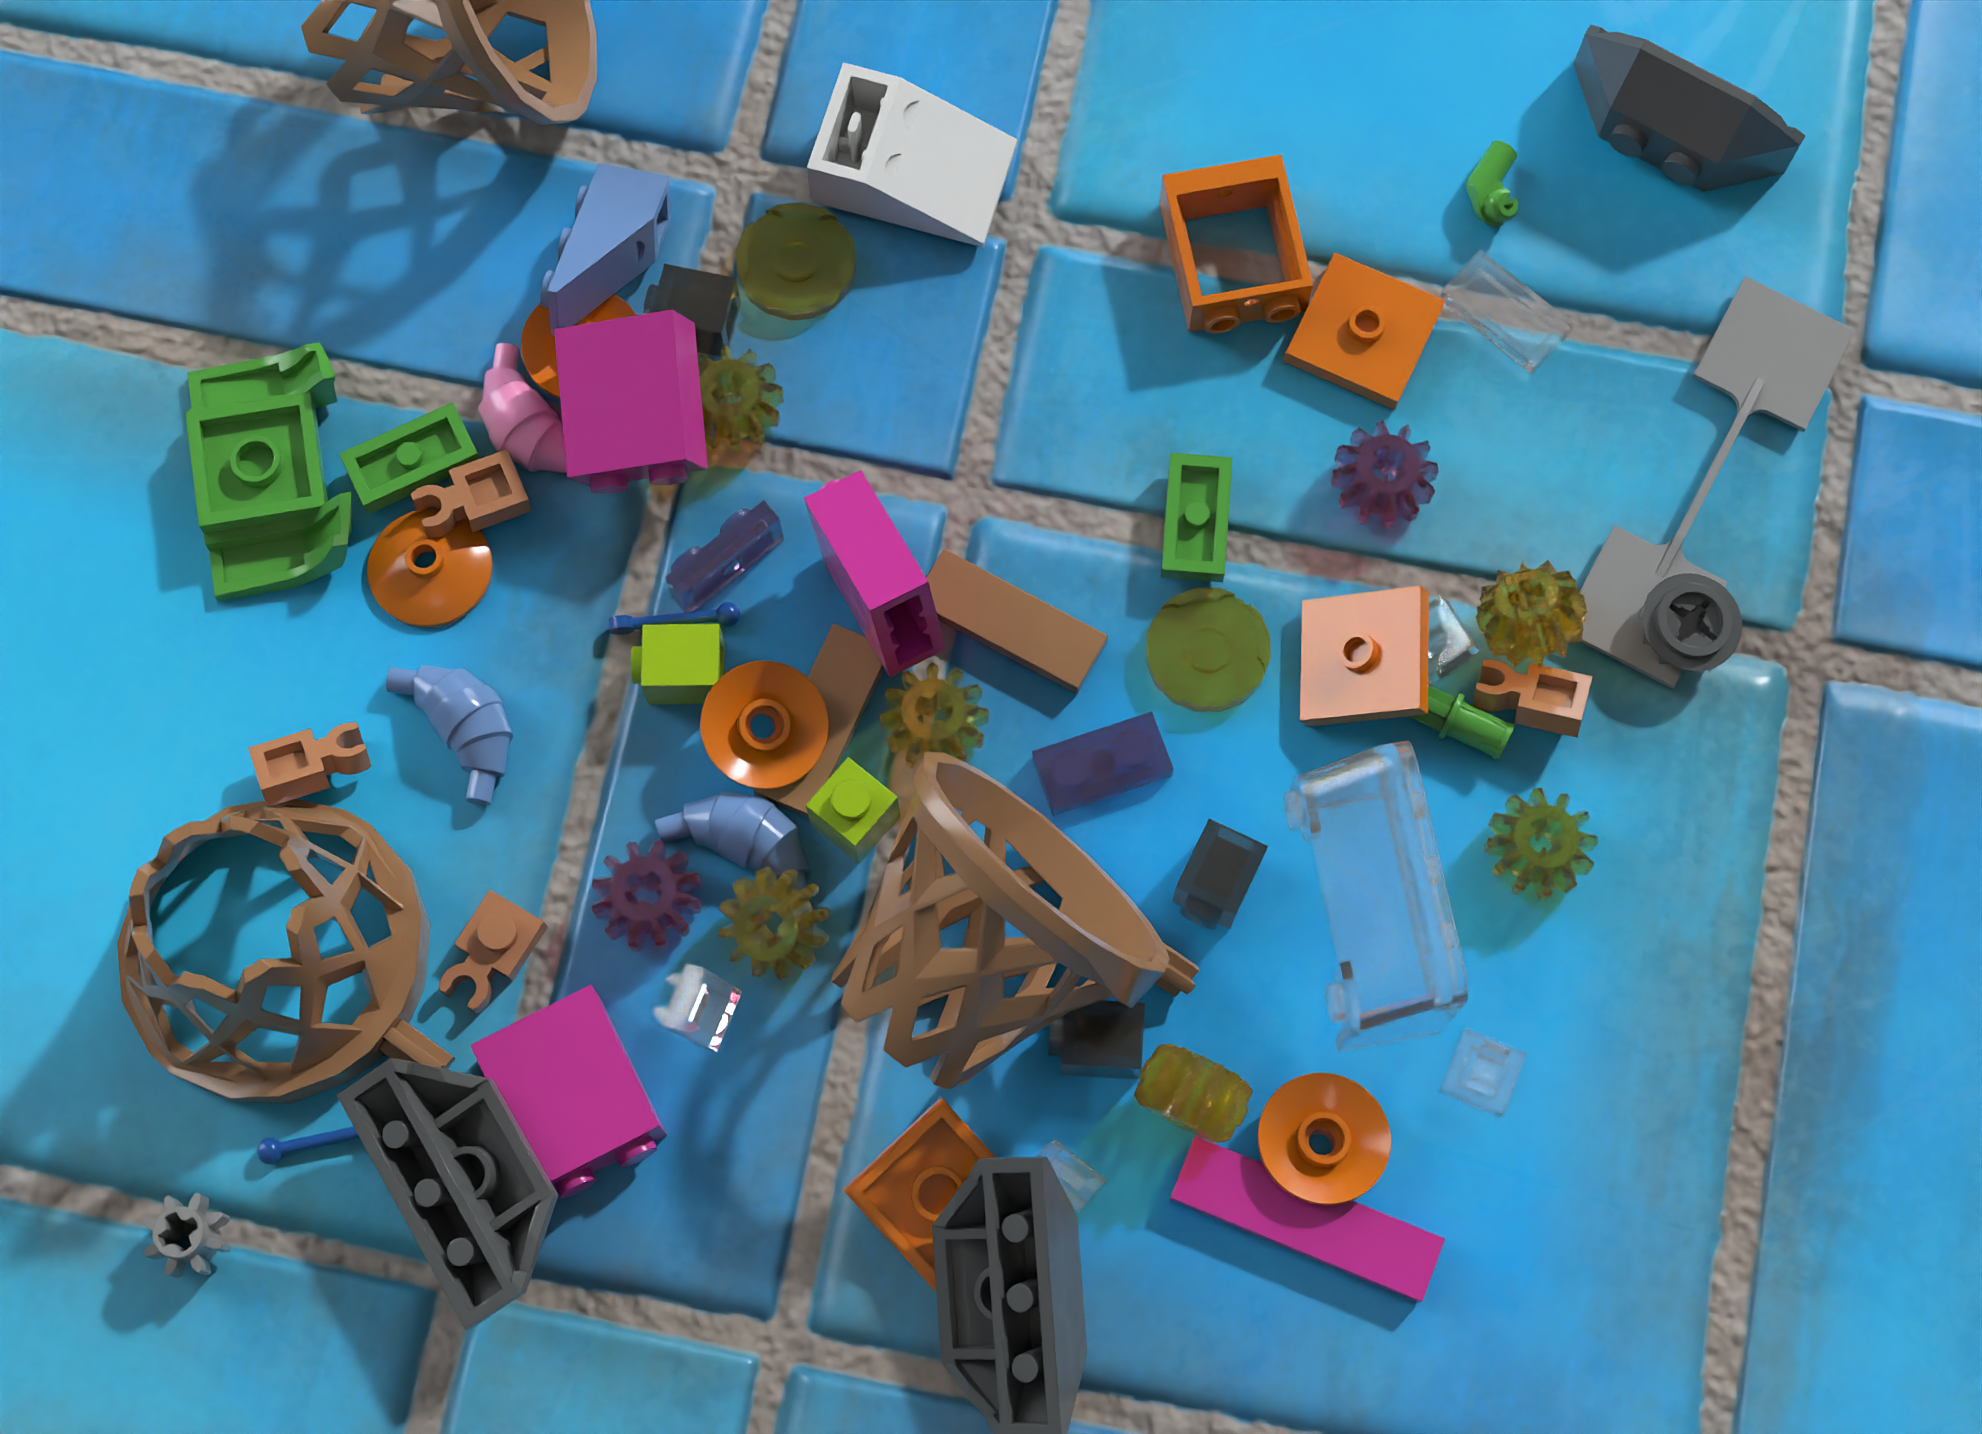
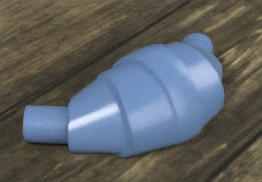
[386,665,513,806]
[655,790,812,909]

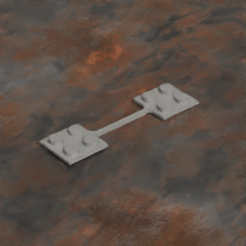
[1559,276,1856,689]

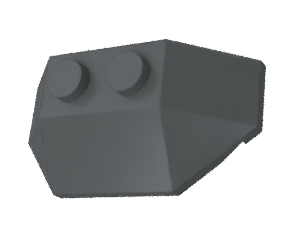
[1573,25,1805,192]
[337,1058,558,1330]
[932,1156,1087,1434]

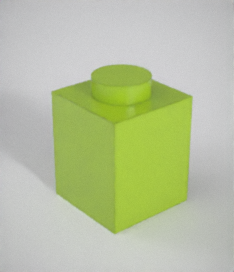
[630,624,725,704]
[806,757,900,864]

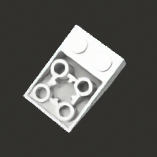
[807,63,1017,248]

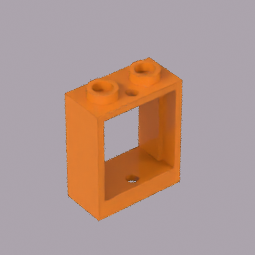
[1159,154,1313,334]

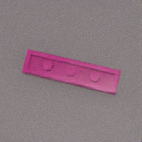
[1169,1136,1445,1304]

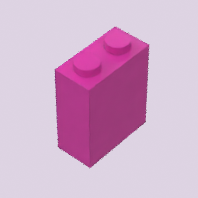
[554,310,708,494]
[804,470,946,677]
[470,985,667,1198]

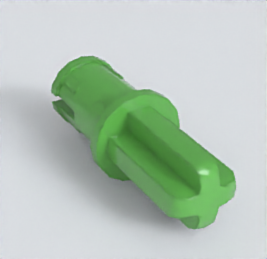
[1407,685,1515,761]

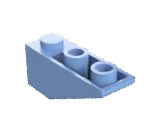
[540,163,671,335]

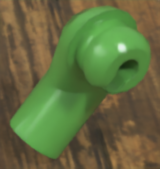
[1466,140,1518,227]

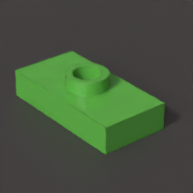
[339,402,480,514]
[1161,452,1232,583]

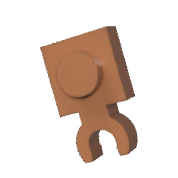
[411,449,531,539]
[1472,660,1593,738]
[248,722,371,807]
[439,889,548,1014]

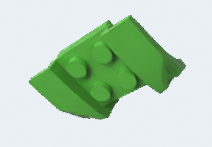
[185,342,353,601]

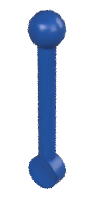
[609,602,740,635]
[257,1126,360,1164]

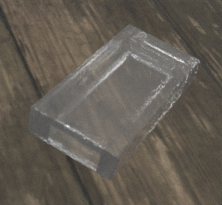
[1439,249,1575,374]

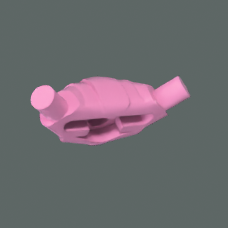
[478,343,567,473]

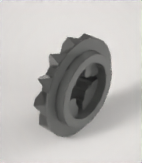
[1638,573,1742,674]

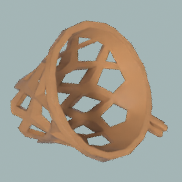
[301,0,597,125]
[832,752,1199,1090]
[117,799,455,1103]

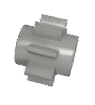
[143,1193,231,1278]

